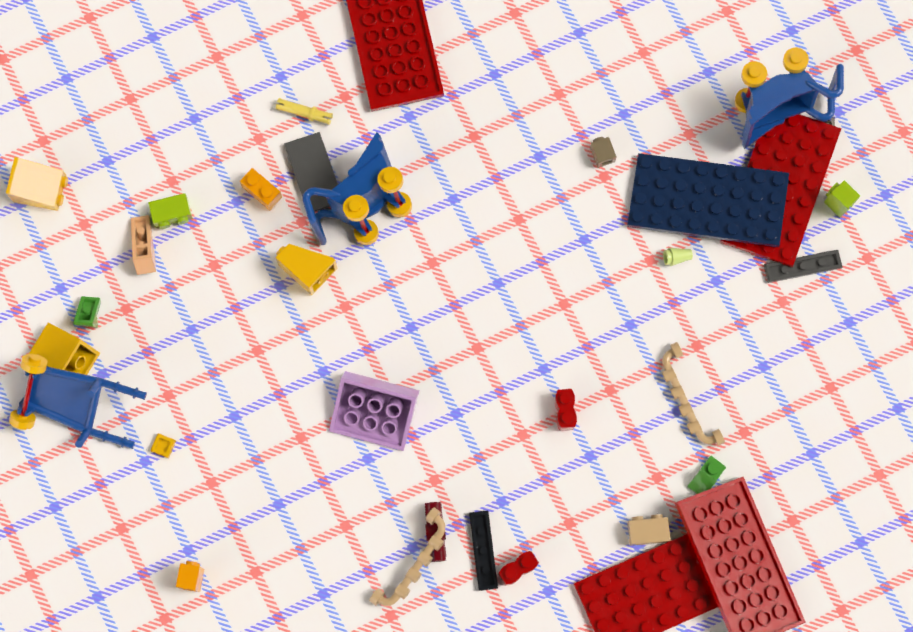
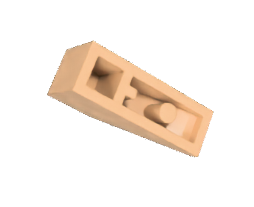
[131,215,156,275]

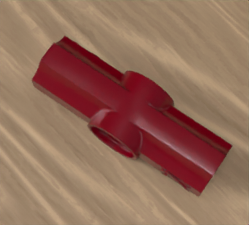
[425,502,447,562]

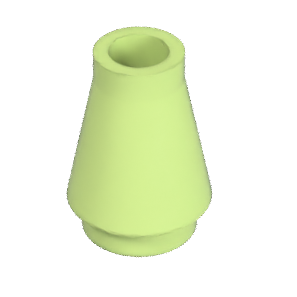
[663,248,693,266]

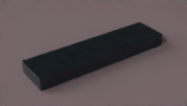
[469,510,498,591]

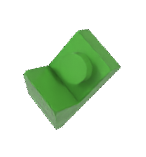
[73,296,101,328]
[687,456,726,494]

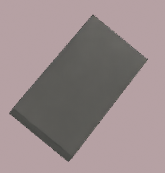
[284,132,338,212]

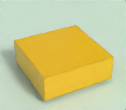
[150,433,176,459]

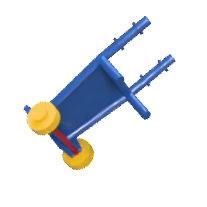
[9,354,147,449]

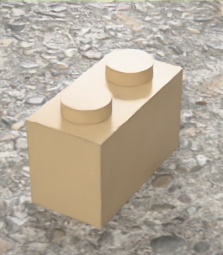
[627,514,671,546]

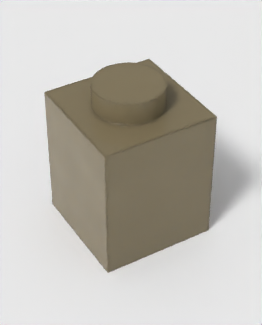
[590,136,617,168]

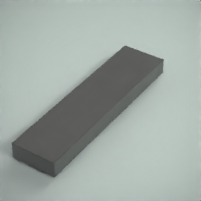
[764,250,843,283]

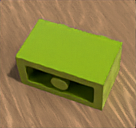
[824,180,861,218]
[148,193,193,229]

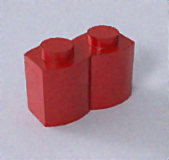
[555,389,577,431]
[498,551,539,586]

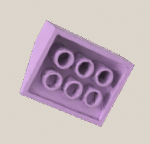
[329,371,420,451]

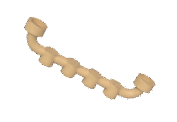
[662,342,725,446]
[369,507,446,606]

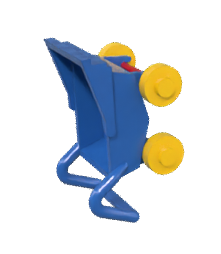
[734,47,844,149]
[302,132,412,245]

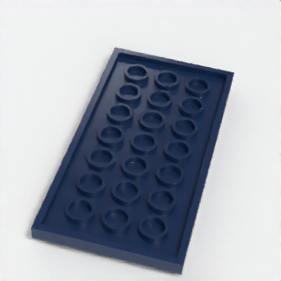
[627,153,789,247]

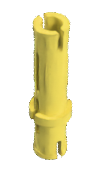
[276,98,333,125]

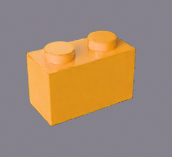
[240,168,282,211]
[176,560,205,592]

